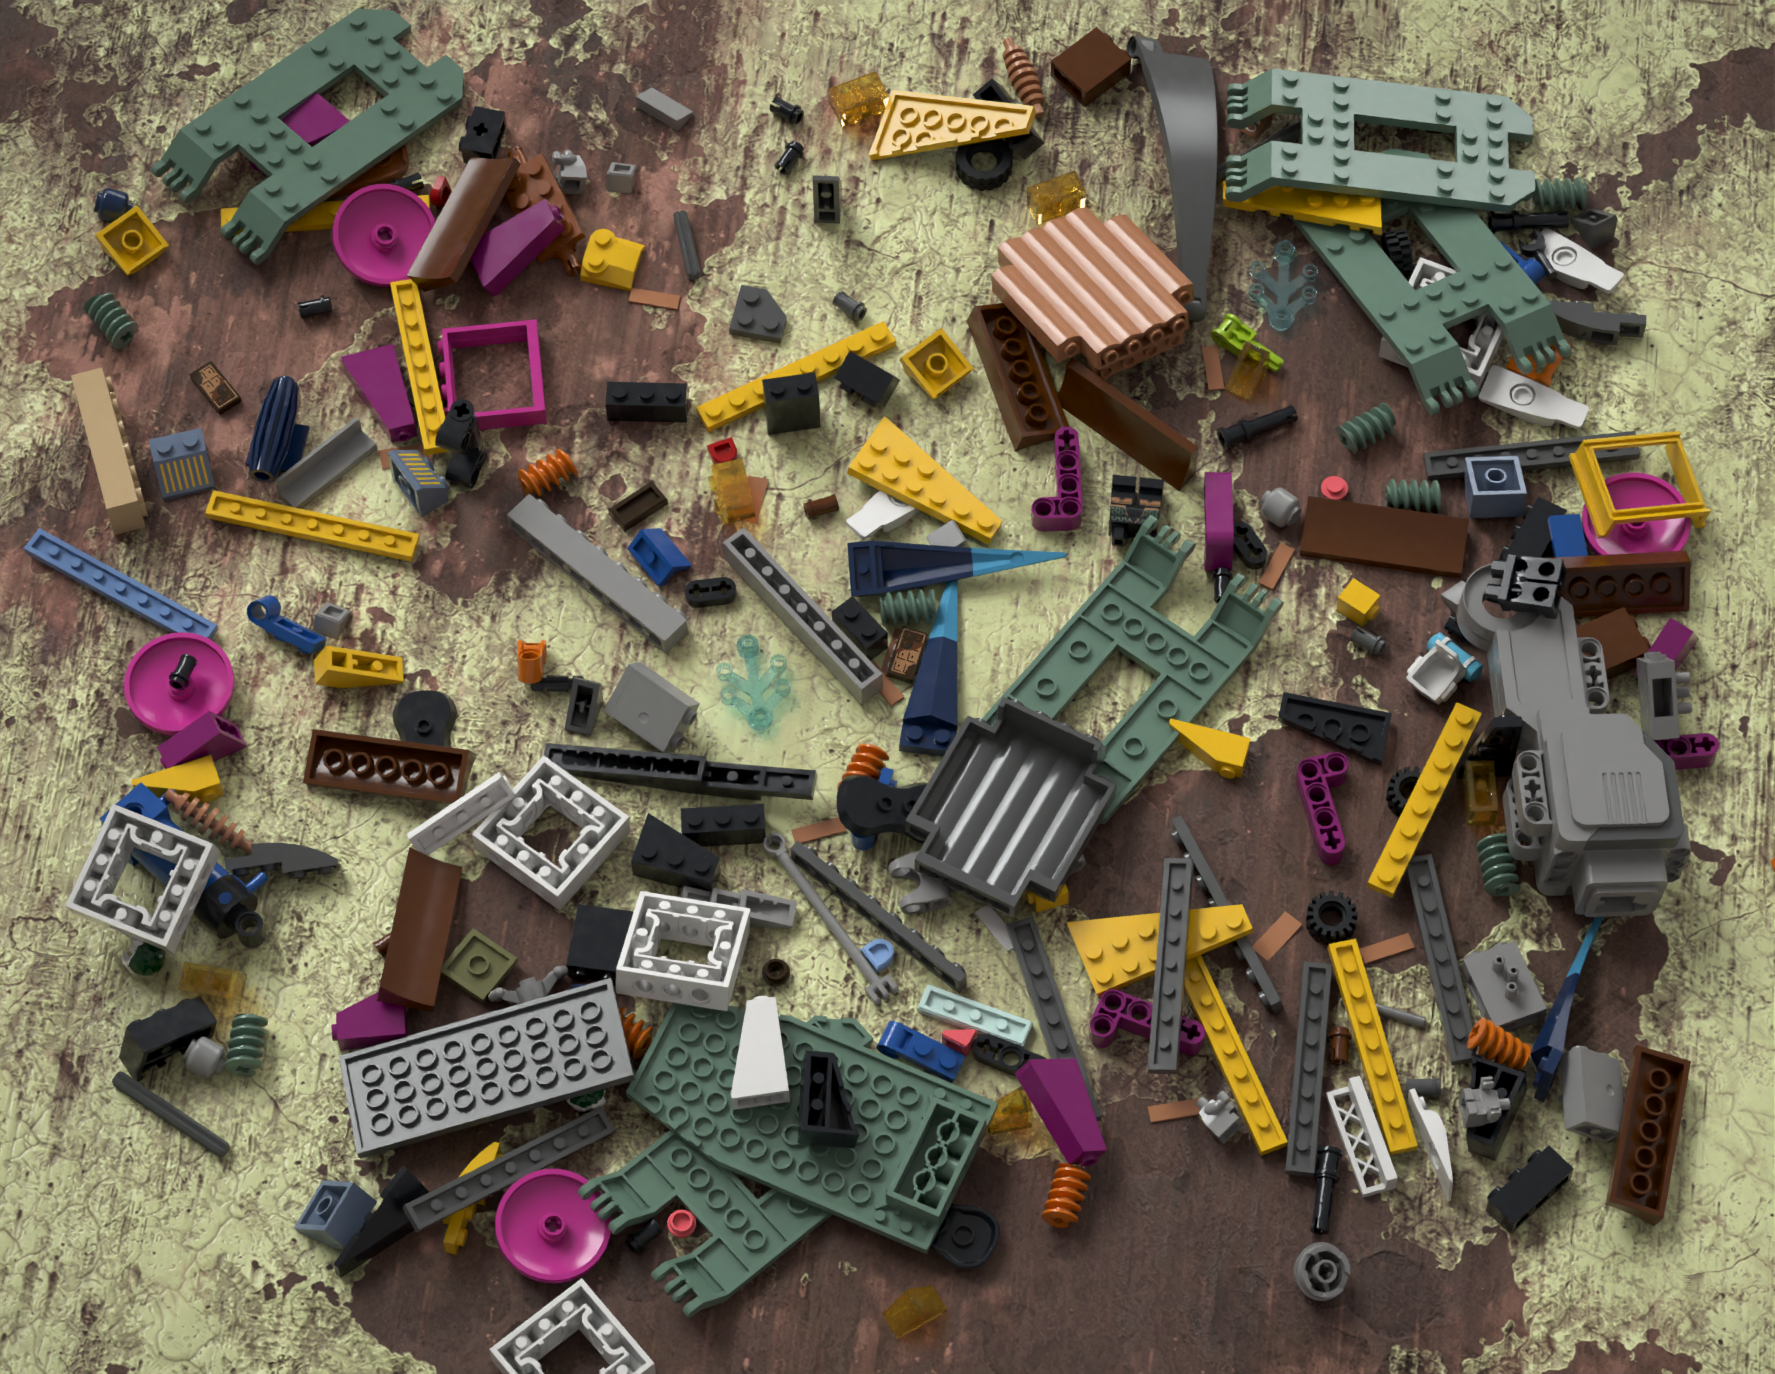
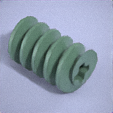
[1532,177,1587,212]
[83,293,138,349]
[1336,402,1396,455]
[1384,479,1441,514]
[880,589,936,627]
[1476,833,1520,897]
[225,1013,268,1077]

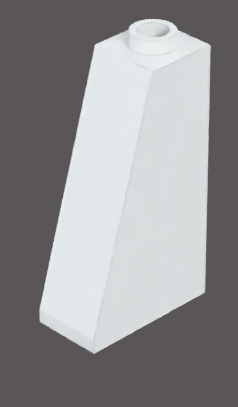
[731,996,790,1110]

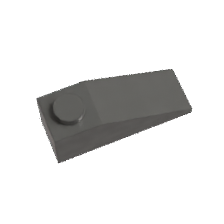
[813,175,842,224]

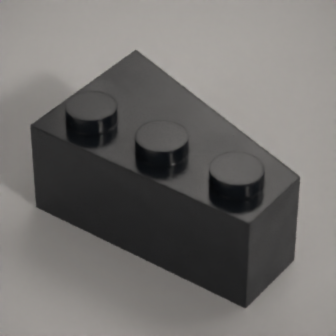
[631,813,721,892]
[119,996,217,1082]
[797,1050,859,1148]
[1466,1055,1528,1161]

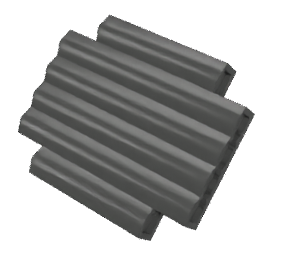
[905,697,1116,917]

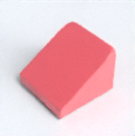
[942,1029,977,1057]

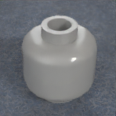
[1260,487,1301,528]
[183,1037,227,1079]

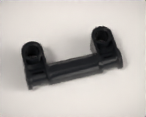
[435,399,487,489]

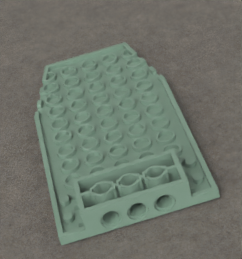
[626,1003,998,1254]

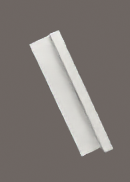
[407,772,516,856]
[1325,1076,1398,1198]

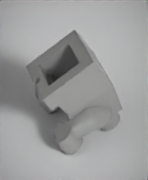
[552,150,587,194]
[1458,1076,1510,1128]
[1196,1091,1244,1145]

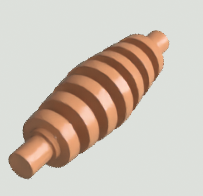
[1003,37,1045,118]
[163,789,253,854]

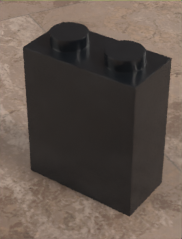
[762,372,821,435]
[566,904,634,984]

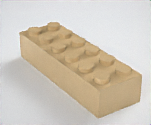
[71,367,148,535]

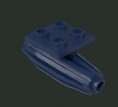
[245,376,310,483]

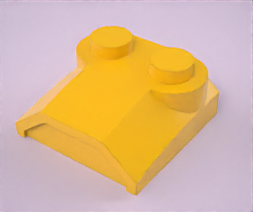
[95,205,169,276]
[580,229,645,291]
[899,328,974,400]

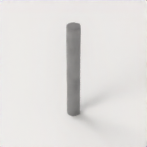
[1341,999,1426,1028]

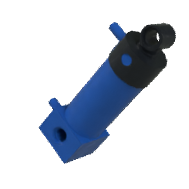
[99,783,268,948]

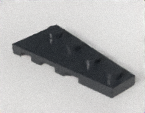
[1278,692,1392,766]
[1455,714,1523,779]

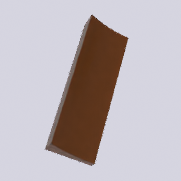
[407,156,521,292]
[967,303,1069,452]
[1058,358,1198,491]
[1300,496,1469,579]
[1551,550,1691,617]
[303,729,477,804]
[377,847,462,1012]
[1605,1045,1691,1226]

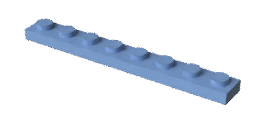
[24,528,218,640]

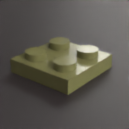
[441,928,518,1004]

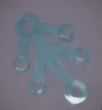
[1248,240,1318,331]
[716,634,791,731]

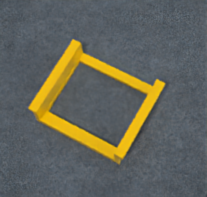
[1568,431,1711,538]

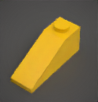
[314,645,404,688]
[1169,718,1251,779]
[131,755,224,803]

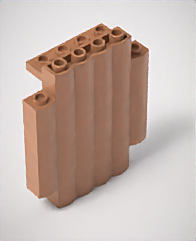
[991,207,1194,379]

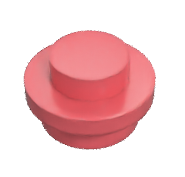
[1321,476,1348,500]
[667,1210,696,1238]

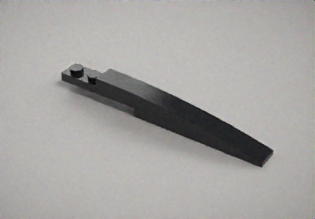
[544,743,818,801]

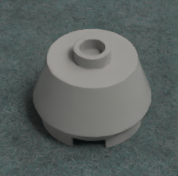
[1293,1242,1350,1301]

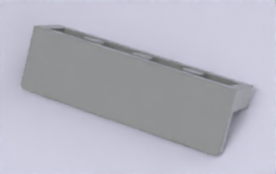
[275,417,377,509]

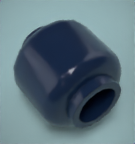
[94,188,133,223]

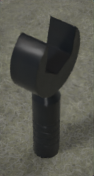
[1518,231,1557,280]

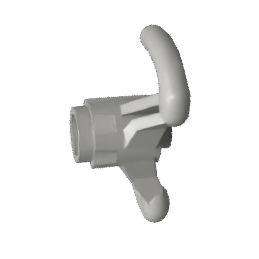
[488,965,569,1004]

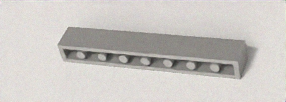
[507,494,688,654]
[723,527,883,705]

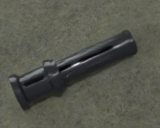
[1488,210,1569,234]
[1217,405,1298,450]
[1310,1146,1343,1235]

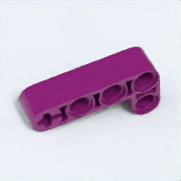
[1031,427,1083,532]
[1204,472,1234,571]
[1653,733,1719,770]
[1296,752,1349,865]
[1089,990,1205,1055]

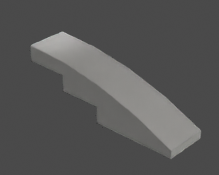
[680,886,797,929]

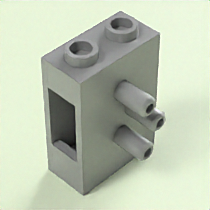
[1637,652,1692,740]
[604,662,700,752]
[1461,941,1547,1032]
[1559,1046,1624,1143]

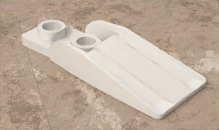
[1522,228,1624,294]
[1478,365,1589,430]
[846,491,920,540]
[1408,1088,1453,1202]

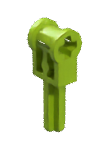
[1210,313,1284,372]

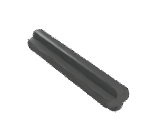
[673,210,701,280]

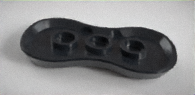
[392,690,457,747]
[837,774,928,843]
[931,1203,1000,1269]

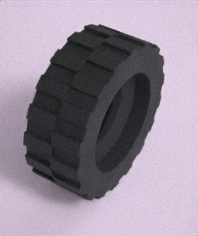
[956,138,1013,191]

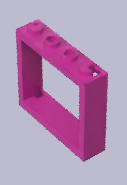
[438,319,547,430]

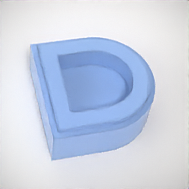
[861,939,894,973]

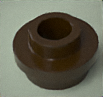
[762,959,790,986]

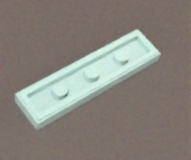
[917,984,1033,1049]

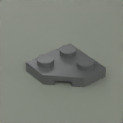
[729,285,787,344]

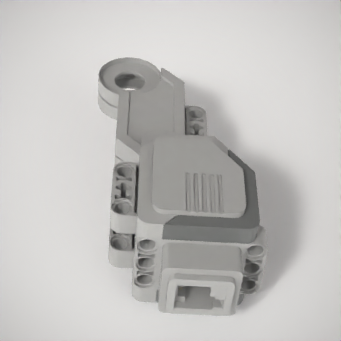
[1456,564,1691,917]

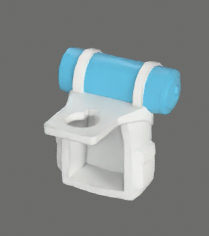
[1406,632,1484,705]

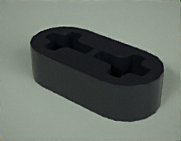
[1233,522,1267,570]
[685,577,736,608]

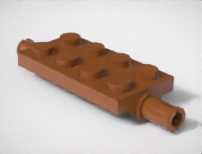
[505,146,586,277]

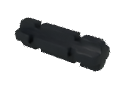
[531,675,584,692]

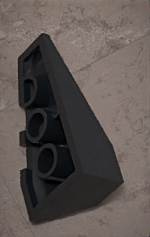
[333,1166,429,1278]

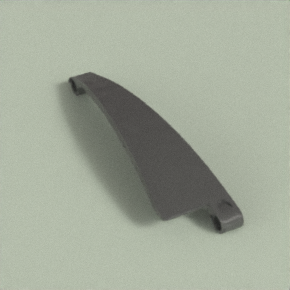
[1126,35,1217,322]

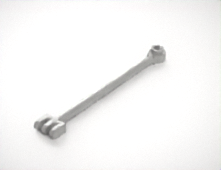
[763,833,899,1006]

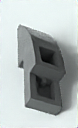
[1548,299,1646,345]
[224,843,340,879]

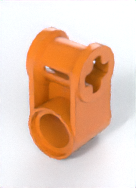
[517,640,547,684]

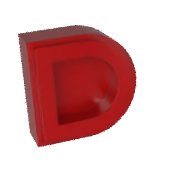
[430,175,452,207]
[707,437,738,468]

